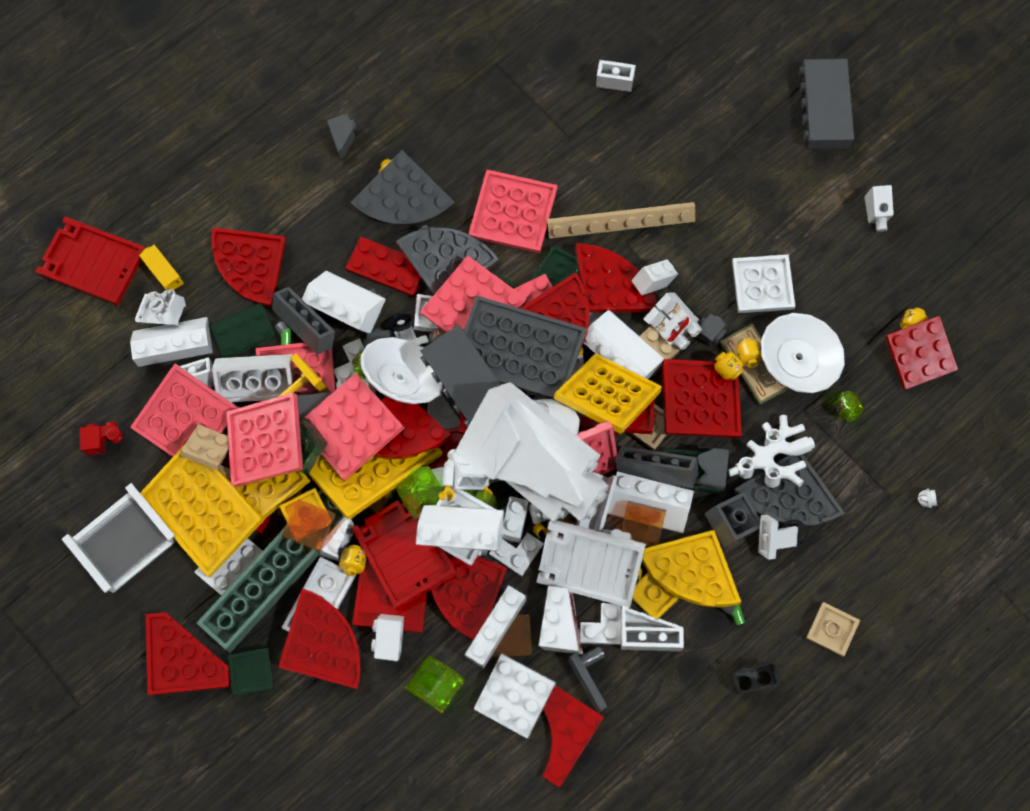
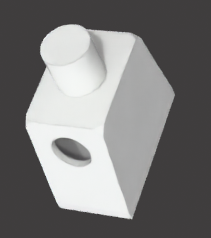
[865,185,893,232]

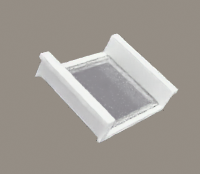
[62,483,176,593]

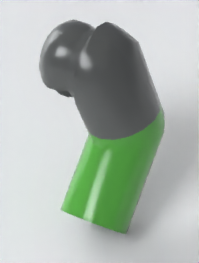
[275,321,291,345]
[720,605,745,625]

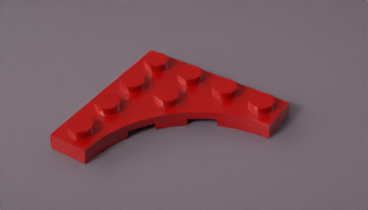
[542,685,604,788]

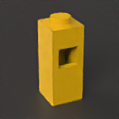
[139,245,184,290]

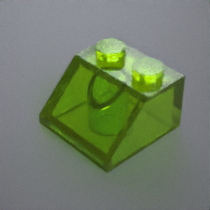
[405,655,465,713]

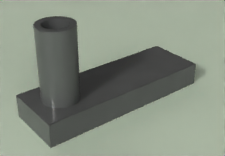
[568,647,608,713]

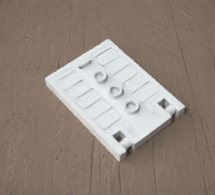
[536,519,646,608]

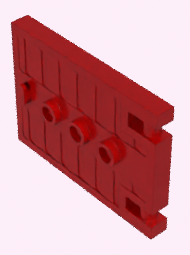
[35,217,145,306]
[352,493,458,610]
[352,531,428,634]

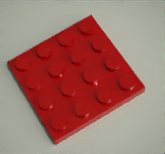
[662,359,742,438]

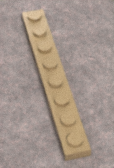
[547,202,695,239]

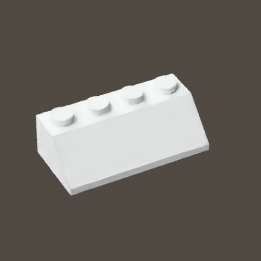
[302,271,386,333]
[584,310,664,379]
[130,317,213,367]
[212,354,294,402]
[607,472,694,533]
[416,505,504,551]

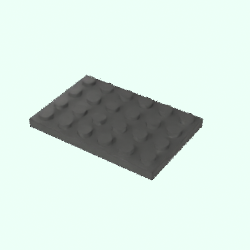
[464,295,587,400]

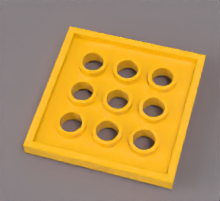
[554,353,662,434]

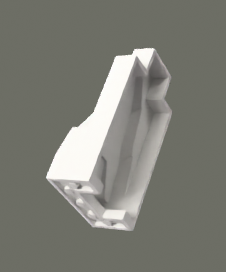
[455,382,609,522]

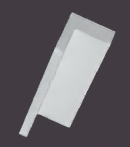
[576,472,617,532]

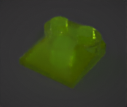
[395,466,444,520]

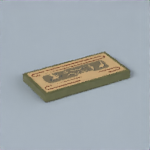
[719,324,790,406]

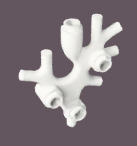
[727,415,815,488]

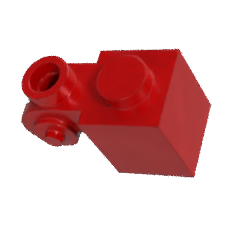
[80,422,123,455]

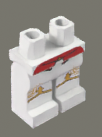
[644,292,702,350]

